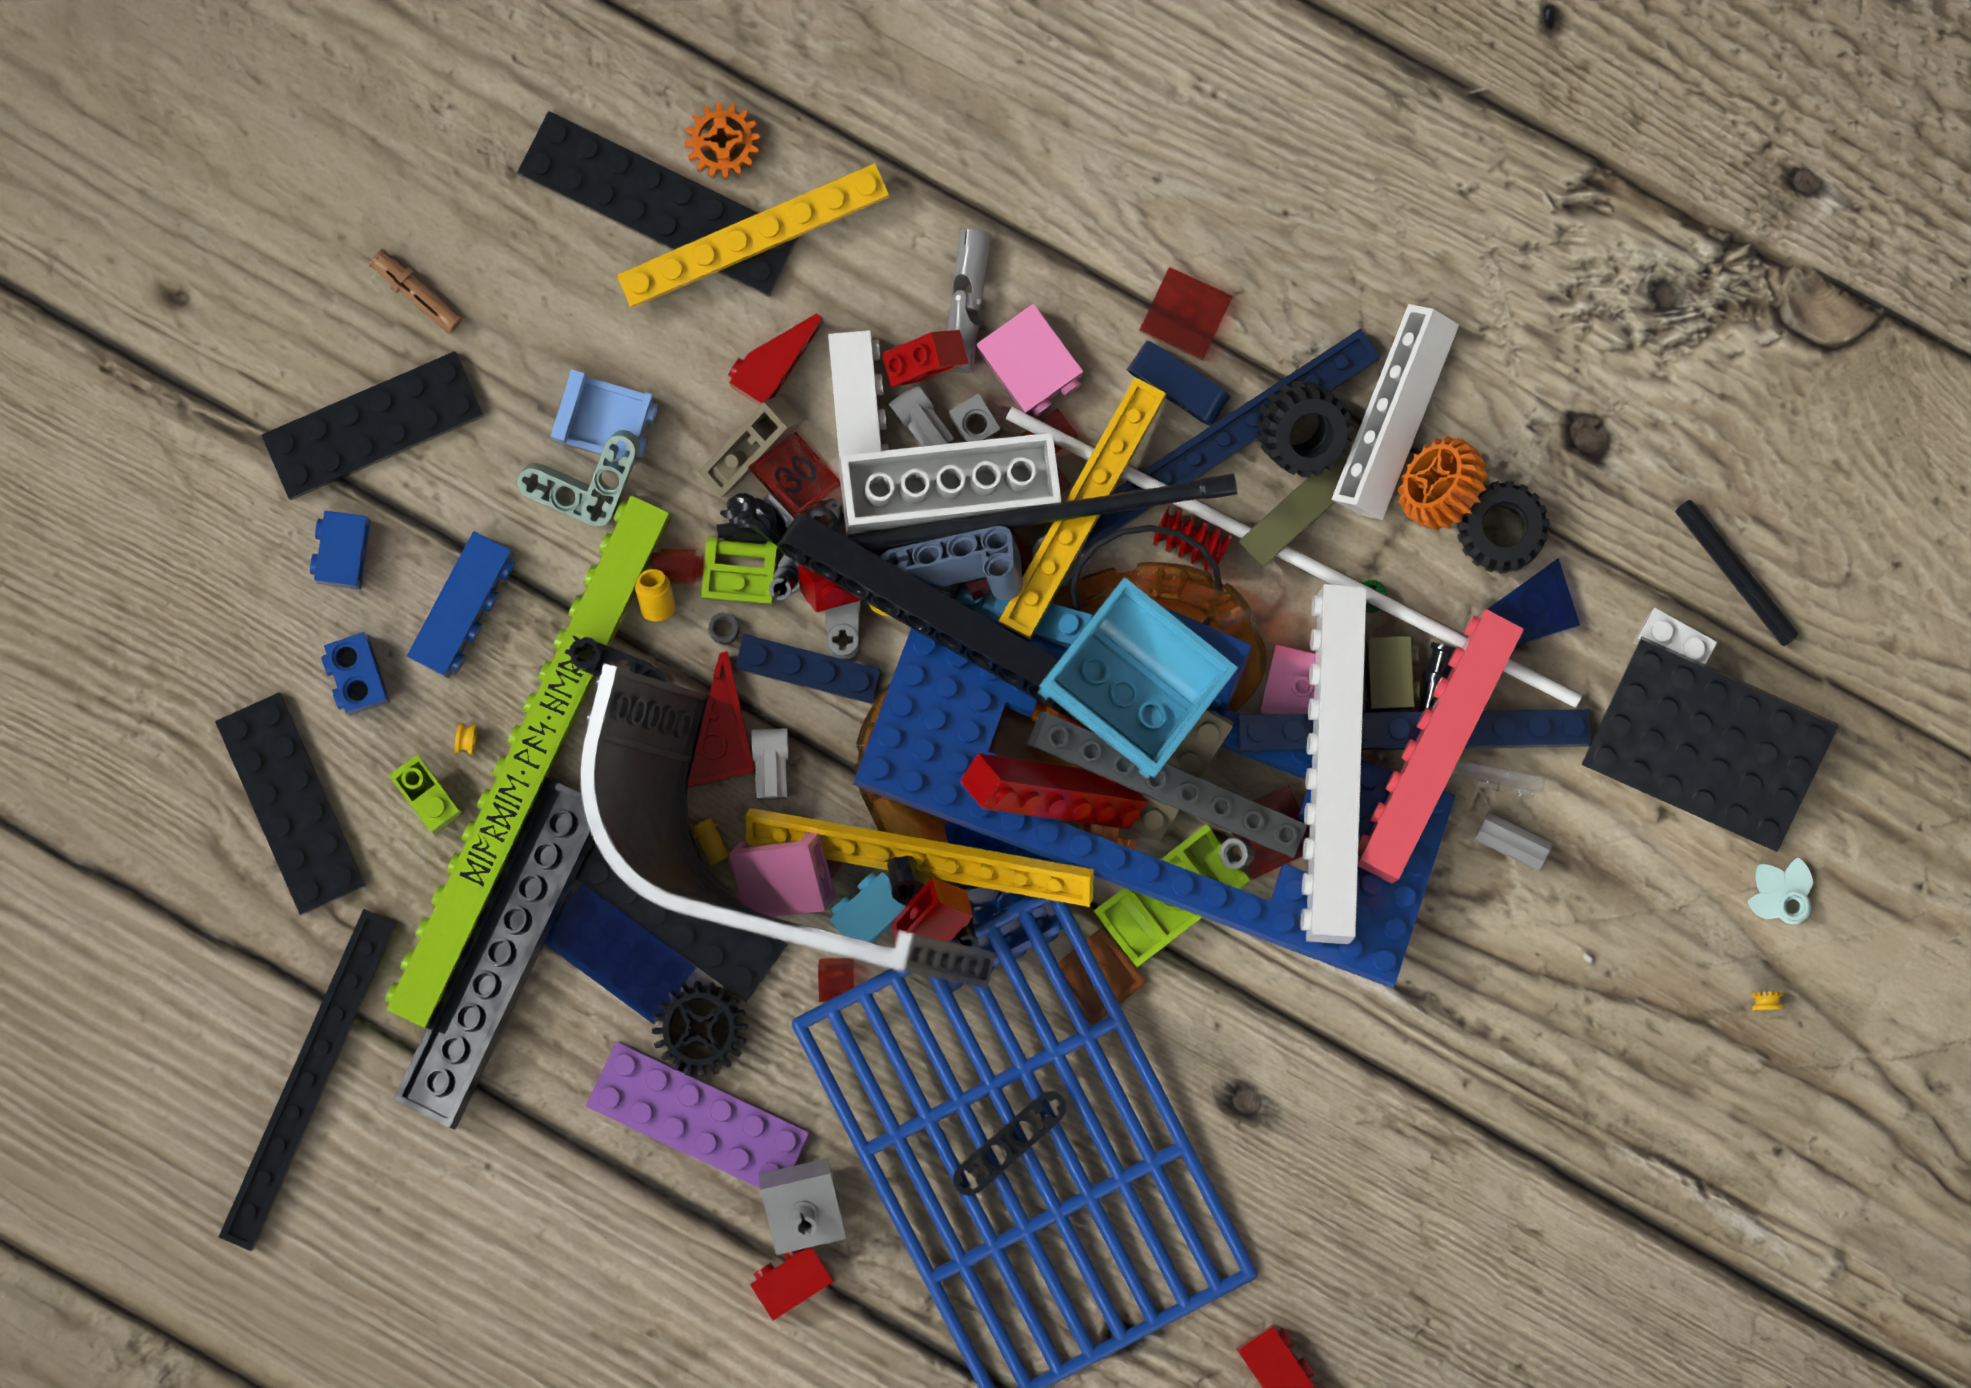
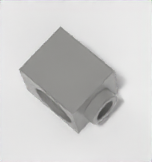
[949,393,1001,442]

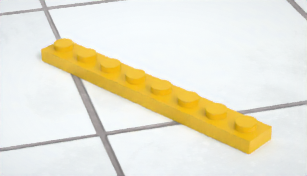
[616,163,889,309]
[998,377,1166,640]

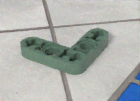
[517,430,640,527]

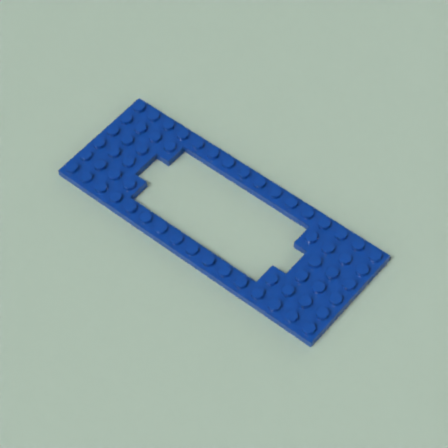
[853,617,1456,988]

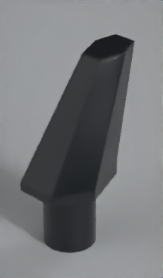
[716,522,768,543]

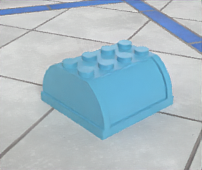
[1038,577,1238,779]

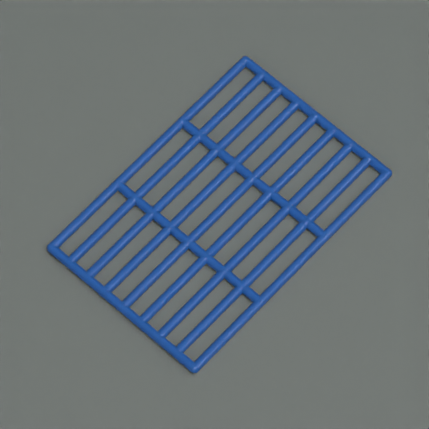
[791,896,1258,1388]

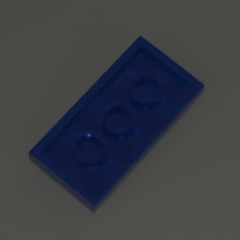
[544,883,697,1025]

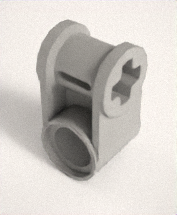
[825,601,861,660]

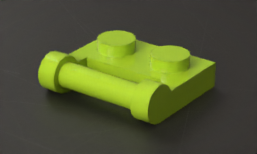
[701,536,778,605]

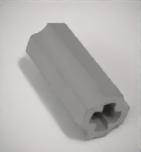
[1474,812,1553,871]

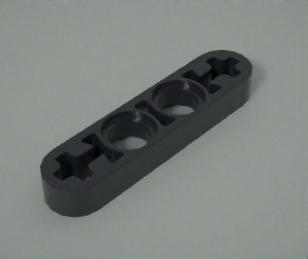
[953,1091,1066,1196]

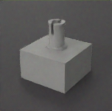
[758,1158,846,1255]

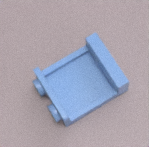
[550,369,658,465]

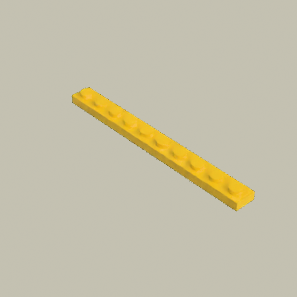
[746,808,1094,907]

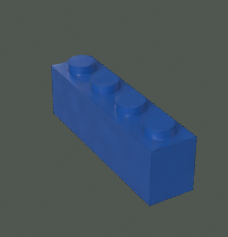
[407,531,516,678]

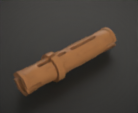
[369,249,463,334]

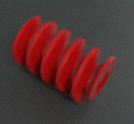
[1153,504,1233,572]

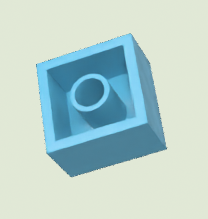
[829,872,906,943]

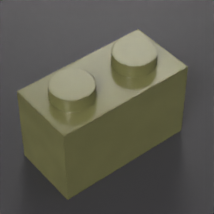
[1366,636,1420,712]

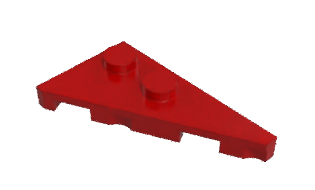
[688,651,756,788]

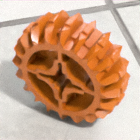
[1397,436,1489,531]

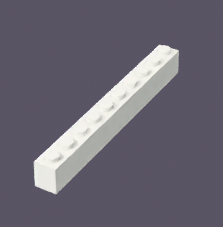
[1301,584,1366,944]

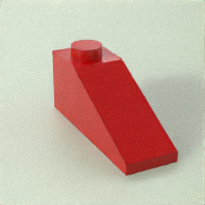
[728,313,824,406]

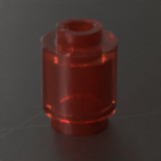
[651,548,703,584]

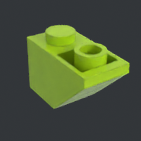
[389,754,464,835]

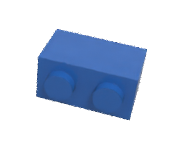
[310,510,371,590]

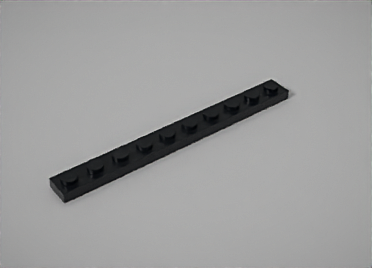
[218,909,398,1252]

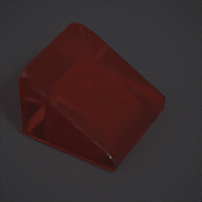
[818,958,855,1002]

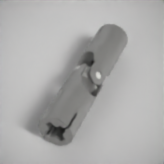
[947,229,991,373]

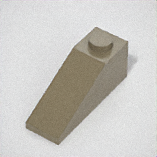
[698,394,804,497]

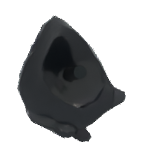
[720,493,786,546]

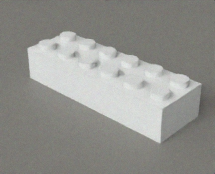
[838,433,1061,533]

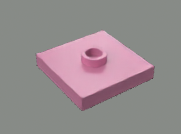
[1259,645,1316,714]

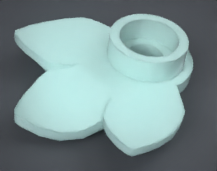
[1747,858,1813,925]

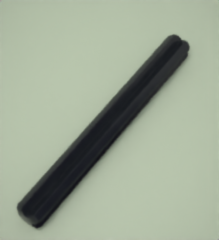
[1675,500,1798,646]

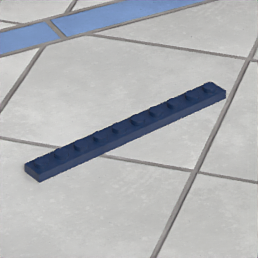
[1083,328,1380,551]
[1237,709,1592,753]

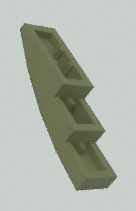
[1238,458,1347,569]

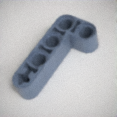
[880,526,1023,600]

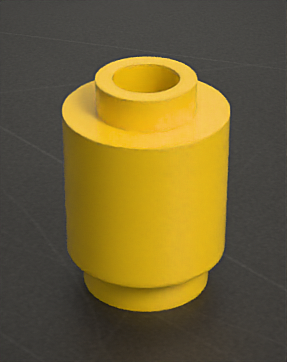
[635,569,676,622]

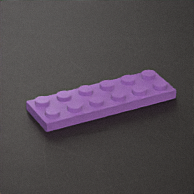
[586,1042,810,1189]

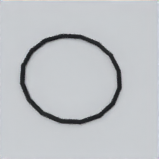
[1070,525,1223,626]

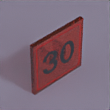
[748,432,841,519]

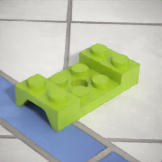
[1093,824,1250,968]

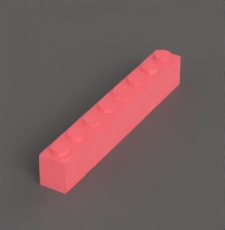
[1358,609,1524,884]

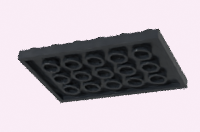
[1582,636,1838,852]

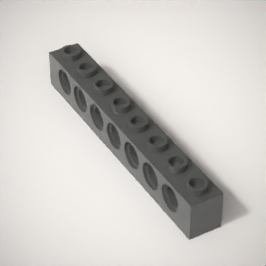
[1027,712,1308,858]

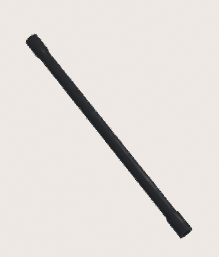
[847,474,1238,552]

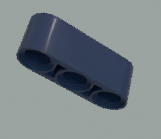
[1126,340,1231,426]

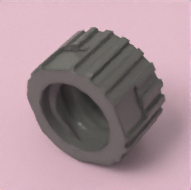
[708,612,740,645]

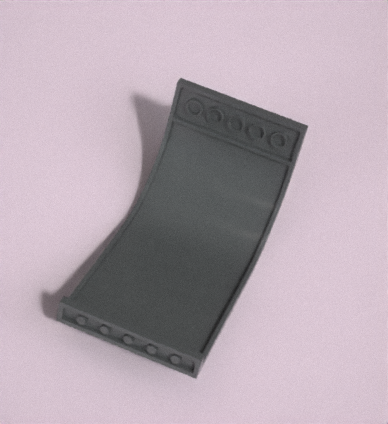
[581,664,996,988]

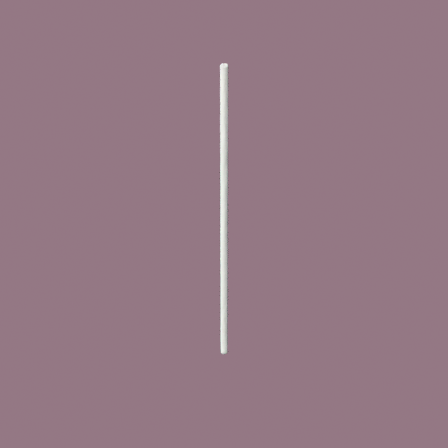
[1006,407,1582,708]

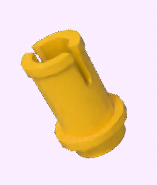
[692,818,730,866]

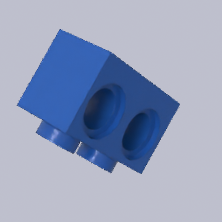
[321,632,390,716]

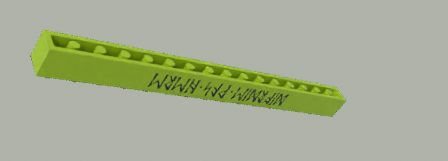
[385,495,672,1029]

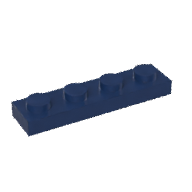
[735,634,881,704]

